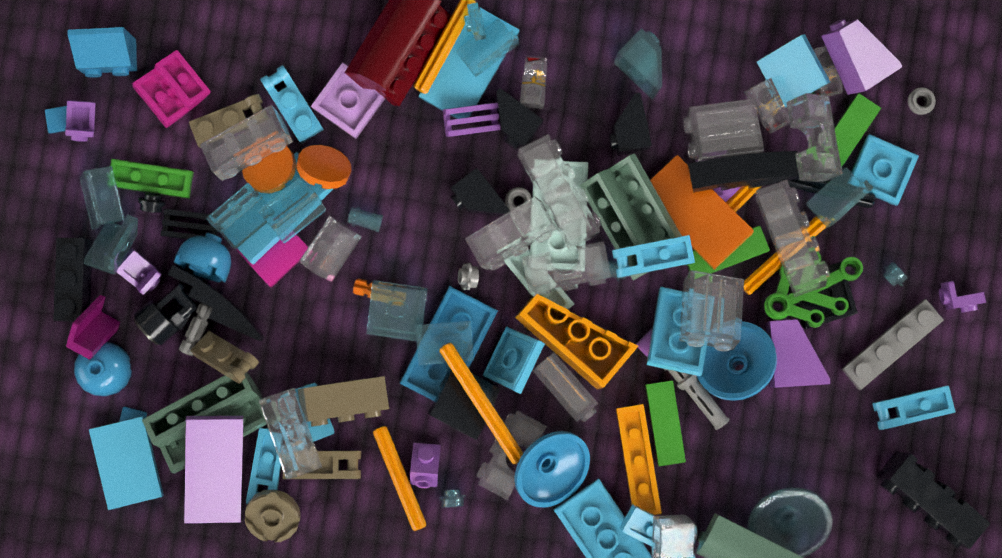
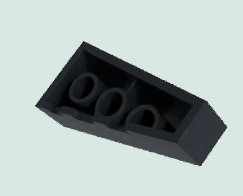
[876,451,990,549]

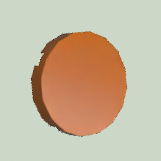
[242,140,296,194]
[296,145,351,189]

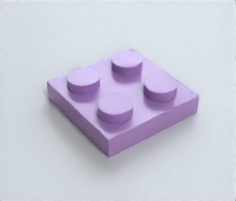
[311,62,385,139]

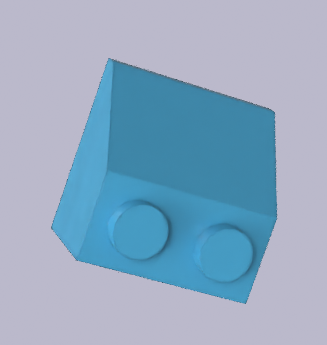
[68,27,137,77]

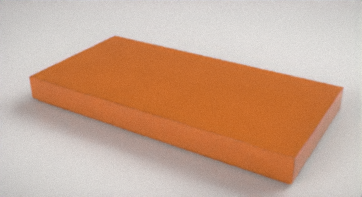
[650,155,754,270]

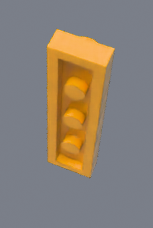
[616,404,662,515]

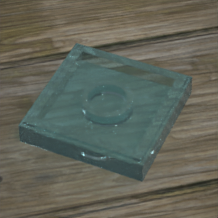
[366,280,428,342]

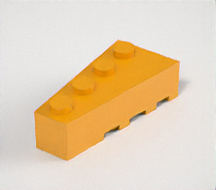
[515,294,638,390]

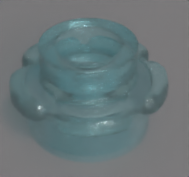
[883,262,908,286]
[439,490,466,508]

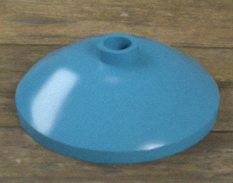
[697,321,777,400]
[515,431,590,507]

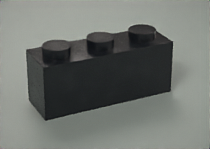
[53,238,93,322]

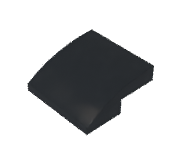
[428,368,500,440]

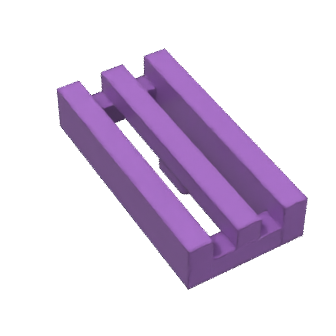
[443,103,501,137]

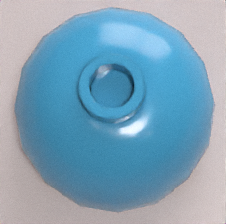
[174,233,232,282]
[74,342,132,396]

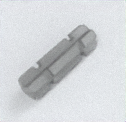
[179,303,213,356]

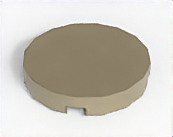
[245,489,301,542]

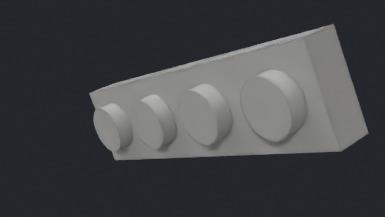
[841,299,944,390]

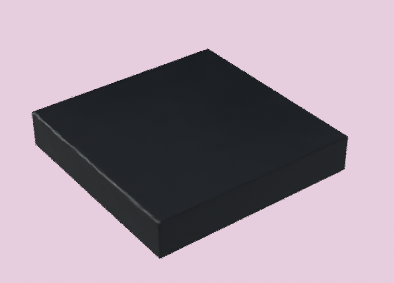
[790,262,858,329]

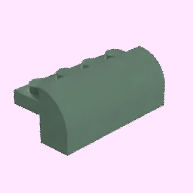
[579,153,682,281]
[142,373,272,474]
[695,513,804,558]

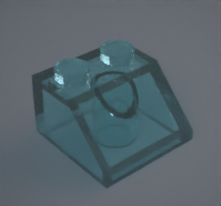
[614,28,662,100]

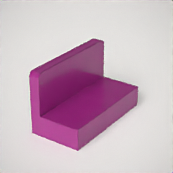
[66,295,120,360]

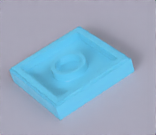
[757,34,830,109]
[846,134,919,206]
[483,326,545,394]

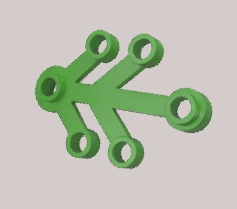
[764,250,863,328]

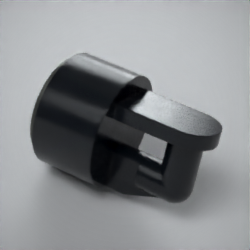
[133,282,197,345]

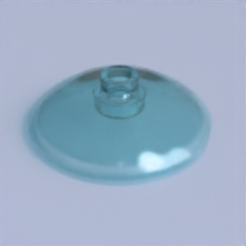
[748,488,832,557]

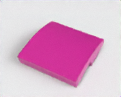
[133,50,211,128]
[235,229,311,288]

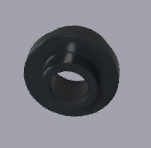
[138,193,166,213]

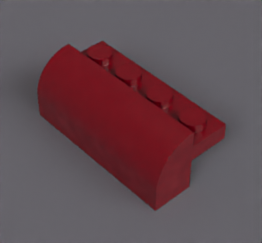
[344,0,451,106]

